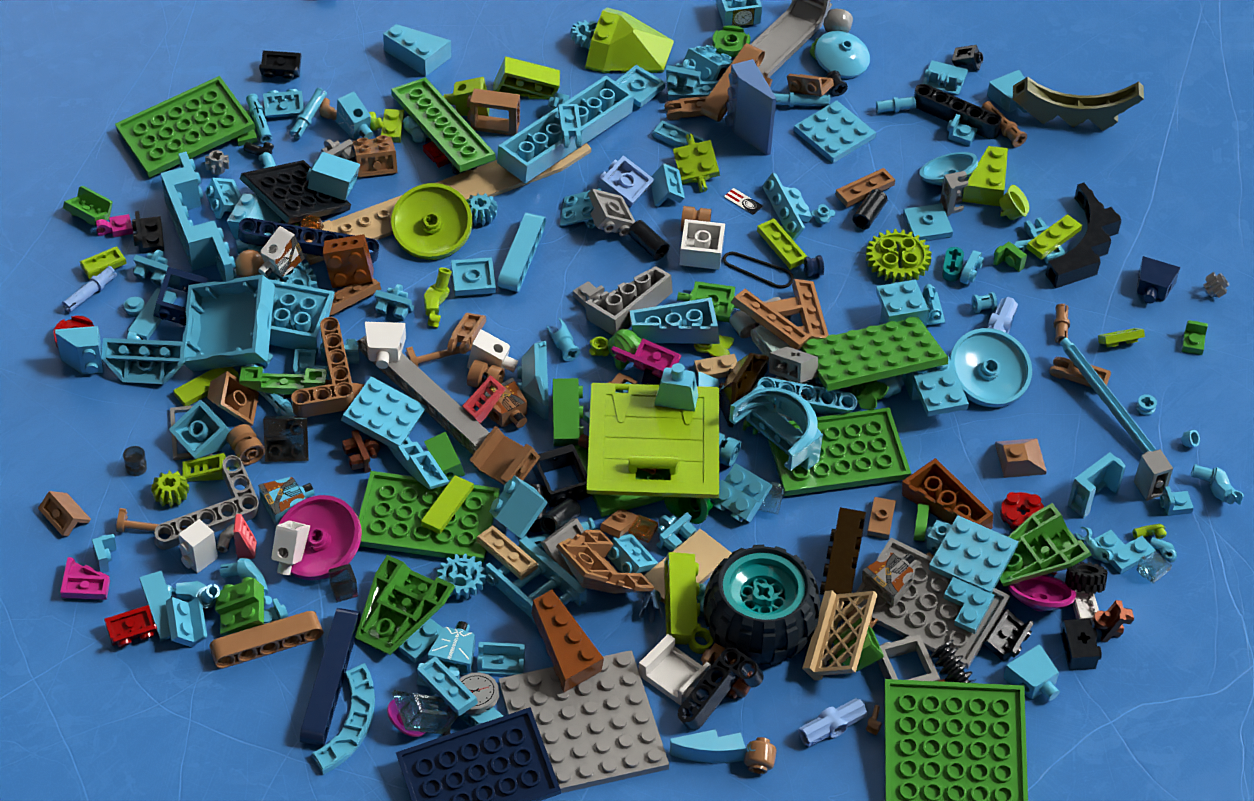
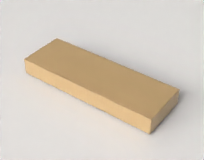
[476,525,538,580]

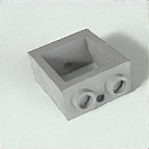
[877,635,940,681]

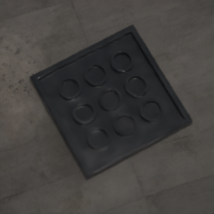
[240,160,351,224]

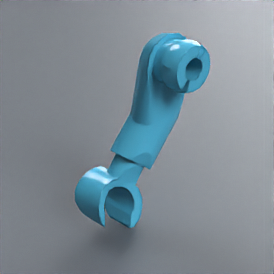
[1076,527,1114,563]

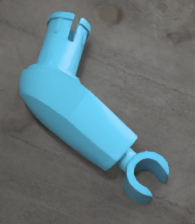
[1191,464,1244,505]
[220,558,272,605]
[167,581,220,609]

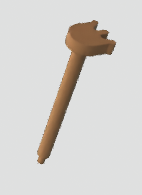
[405,343,473,367]
[116,508,186,533]

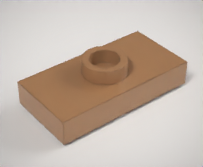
[867,497,896,539]
[600,509,640,538]

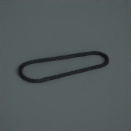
[723,251,794,288]

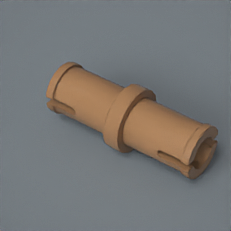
[1054,304,1070,344]

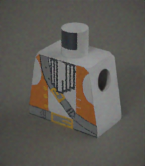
[862,553,917,607]

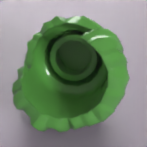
[608,329,642,370]

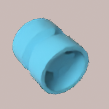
[719,433,741,467]

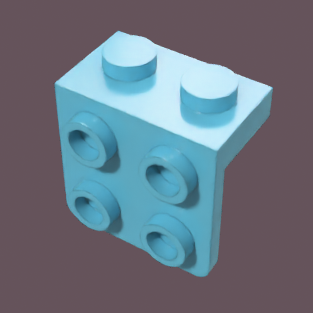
[682,45,733,81]

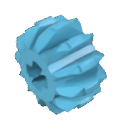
[466,193,498,226]

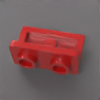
[104,605,157,647]

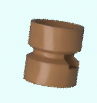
[681,206,712,232]
[467,359,505,389]
[227,424,265,465]

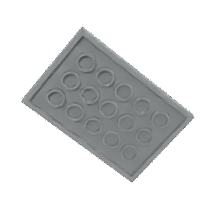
[849,538,1010,669]

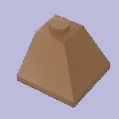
[207,371,259,426]
[995,438,1047,478]

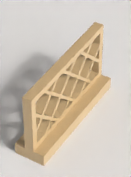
[802,590,877,680]

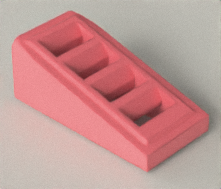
[462,375,506,424]
[233,514,257,559]

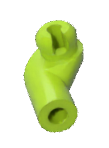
[369,112,384,131]

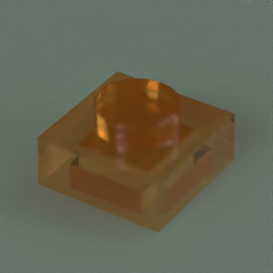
[628,515,658,543]

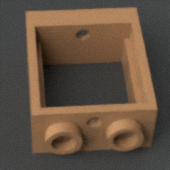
[467,88,520,136]

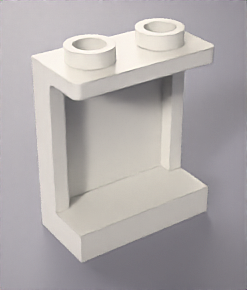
[639,634,711,705]

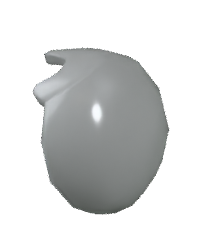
[823,8,853,33]

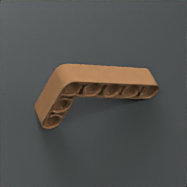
[291,317,354,418]

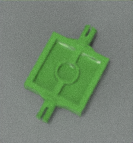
[677,281,739,323]

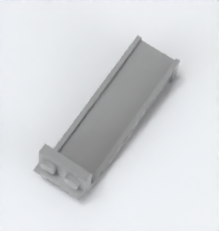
[750,0,832,78]

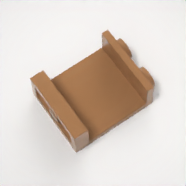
[470,426,540,486]

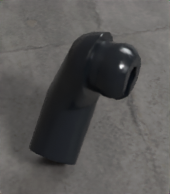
[243,142,274,155]

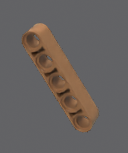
[700,43,765,122]
[209,611,323,668]

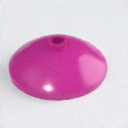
[1008,575,1076,611]

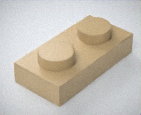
[694,354,737,379]

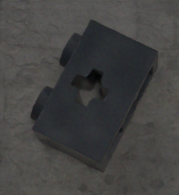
[1060,619,1102,671]

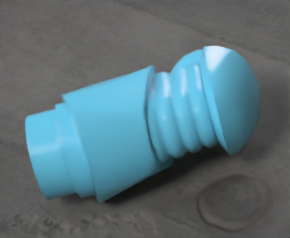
[403,116,429,143]

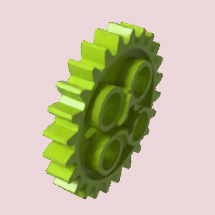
[866,229,932,283]

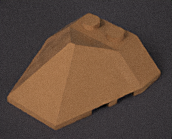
[556,530,655,594]

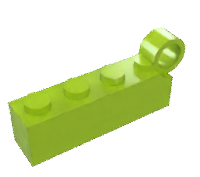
[664,552,713,654]

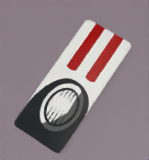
[724,188,763,214]

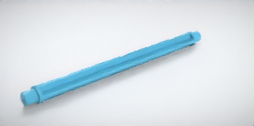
[1060,338,1156,454]

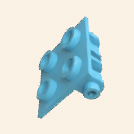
[922,60,968,96]
[560,188,601,229]

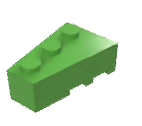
[552,378,584,446]

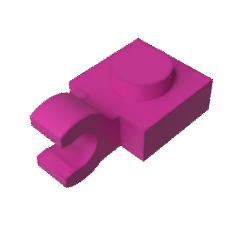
[96,214,133,237]

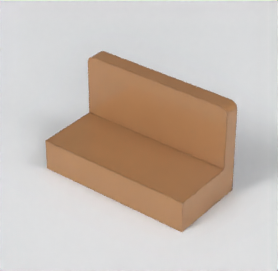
[38,491,91,536]

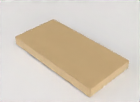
[644,529,732,604]

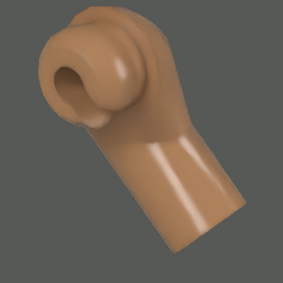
[320,98,337,120]

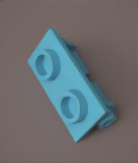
[922,284,945,325]

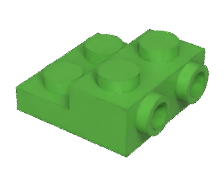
[215,577,264,636]

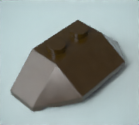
[719,353,769,428]

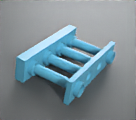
[486,536,587,625]

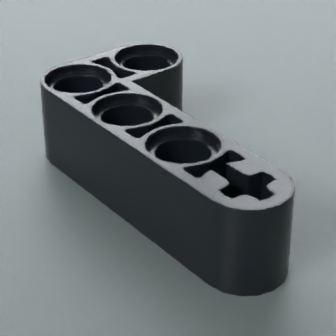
[677,648,764,730]

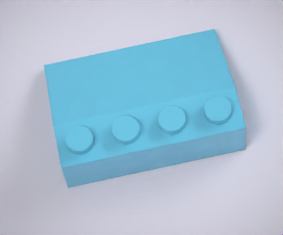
[269,279,335,354]

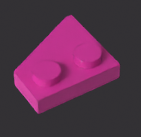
[60,557,110,600]

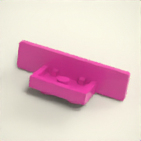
[611,338,681,378]

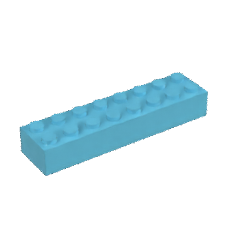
[497,76,635,184]

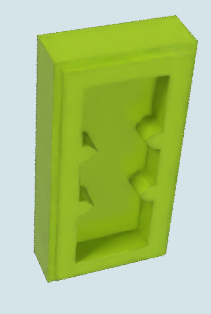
[79,246,127,279]

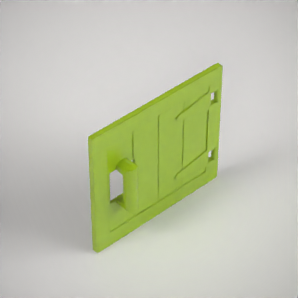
[587,383,719,498]

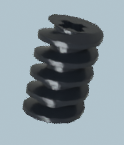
[930,640,976,683]

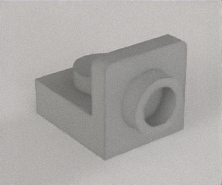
[573,281,605,307]

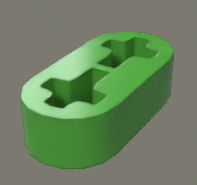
[913,504,929,542]

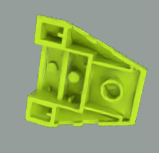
[585,7,674,73]

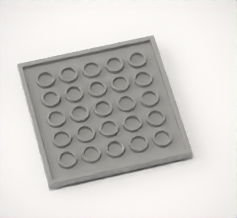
[499,650,669,793]

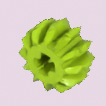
[151,470,189,508]

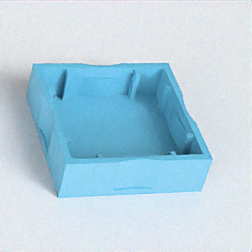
[182,275,275,372]

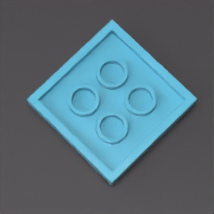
[794,100,876,163]
[341,376,427,451]
[929,515,1019,593]

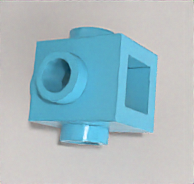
[925,520,952,554]

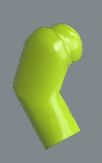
[1132,524,1167,539]

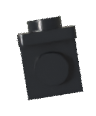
[952,45,983,71]

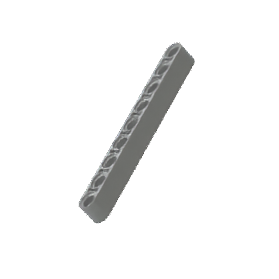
[357,335,489,454]

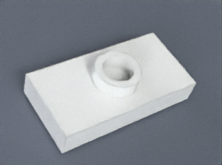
[1072,590,1099,625]

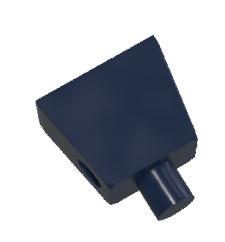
[1137,256,1180,304]

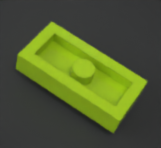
[381,109,404,143]
[1098,328,1145,347]

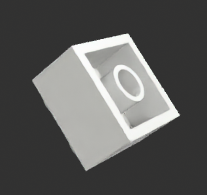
[679,219,725,270]

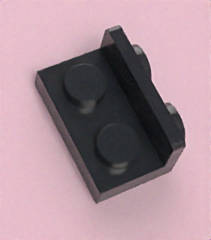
[132,211,164,254]

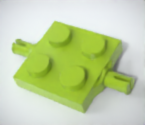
[673,133,720,192]

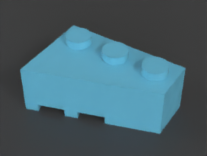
[383,24,452,77]

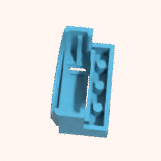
[729,385,823,471]

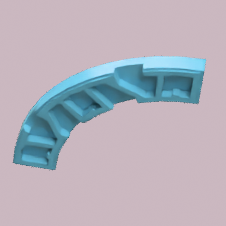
[312,663,375,775]

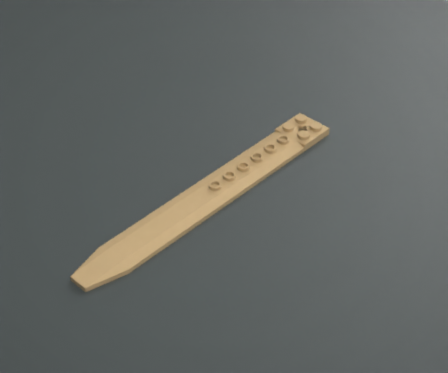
[303,143,591,265]

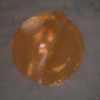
[301,215,324,230]

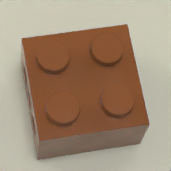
[323,234,374,288]

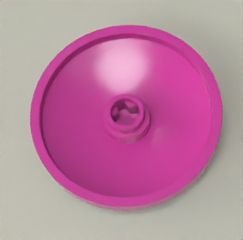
[278,495,362,580]

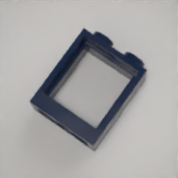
[153,267,208,326]

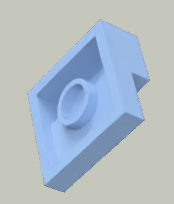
[597,156,654,207]

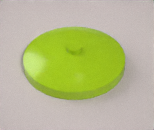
[391,183,472,260]

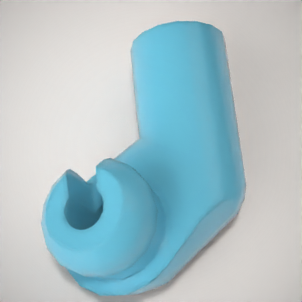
[259,152,276,168]
[1150,537,1177,562]

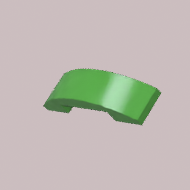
[239,366,327,394]

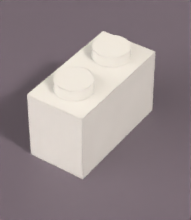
[178,519,218,573]

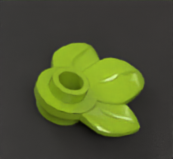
[694,335,734,357]

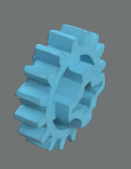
[570,20,598,49]
[437,554,486,599]

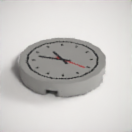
[459,672,499,714]

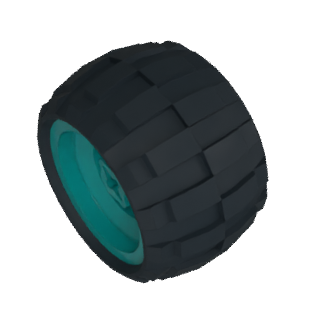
[703,544,821,666]

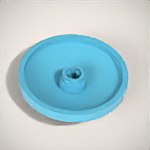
[949,328,1032,408]

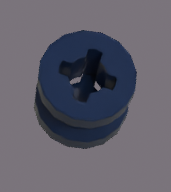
[804,255,824,277]

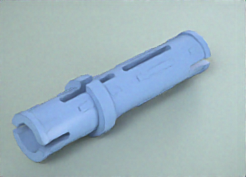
[62,266,117,313]

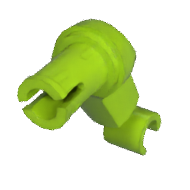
[424,267,452,328]

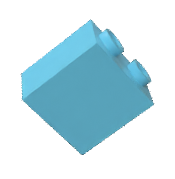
[306,152,360,200]

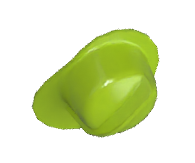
[999,185,1030,220]

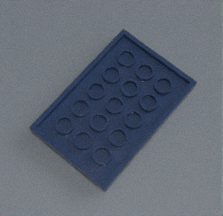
[396,707,561,801]

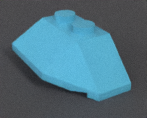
[101,338,186,385]
[517,341,549,419]

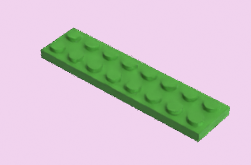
[391,77,496,172]

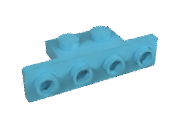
[762,173,812,241]

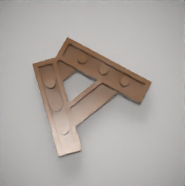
[731,279,829,350]

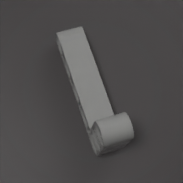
[154,455,259,550]

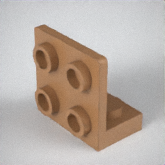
[352,135,398,177]

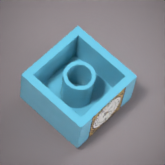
[716,0,762,26]

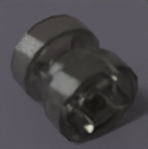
[123,446,147,476]

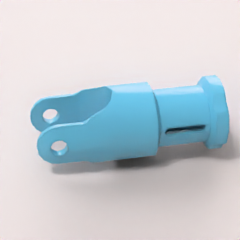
[547,318,580,361]

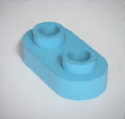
[960,250,984,285]

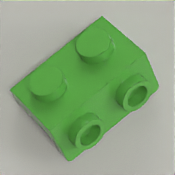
[63,186,113,225]

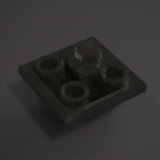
[263,416,309,462]

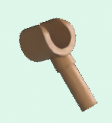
[866,705,882,735]

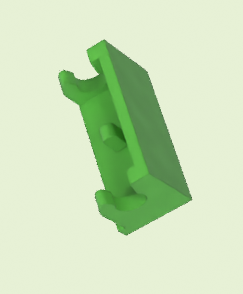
[424,432,465,480]

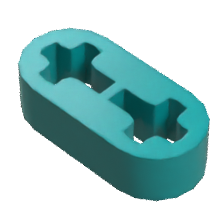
[942,247,964,281]

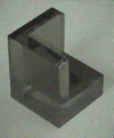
[328,564,358,603]

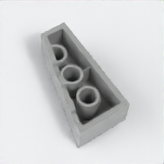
[585,266,673,335]

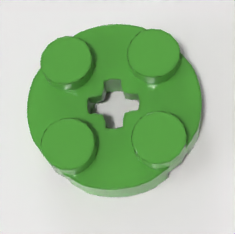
[712,25,750,57]

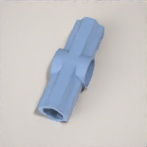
[987,297,1018,334]
[798,698,867,747]

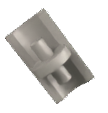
[321,139,356,161]

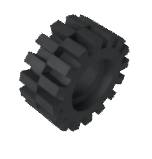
[1065,562,1108,594]

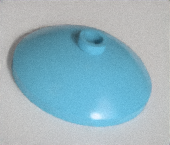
[815,31,870,79]
[920,152,978,186]

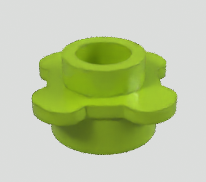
[589,337,610,356]

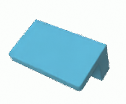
[651,163,685,207]

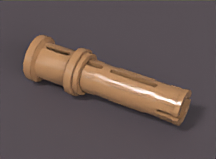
[981,101,1027,147]

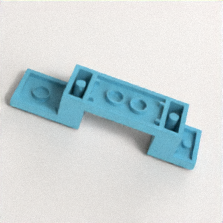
[161,152,237,282]
[876,279,969,417]

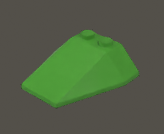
[999,503,1092,586]
[355,555,456,655]

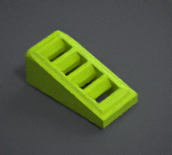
[182,453,229,482]

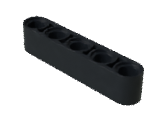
[914,84,1001,139]

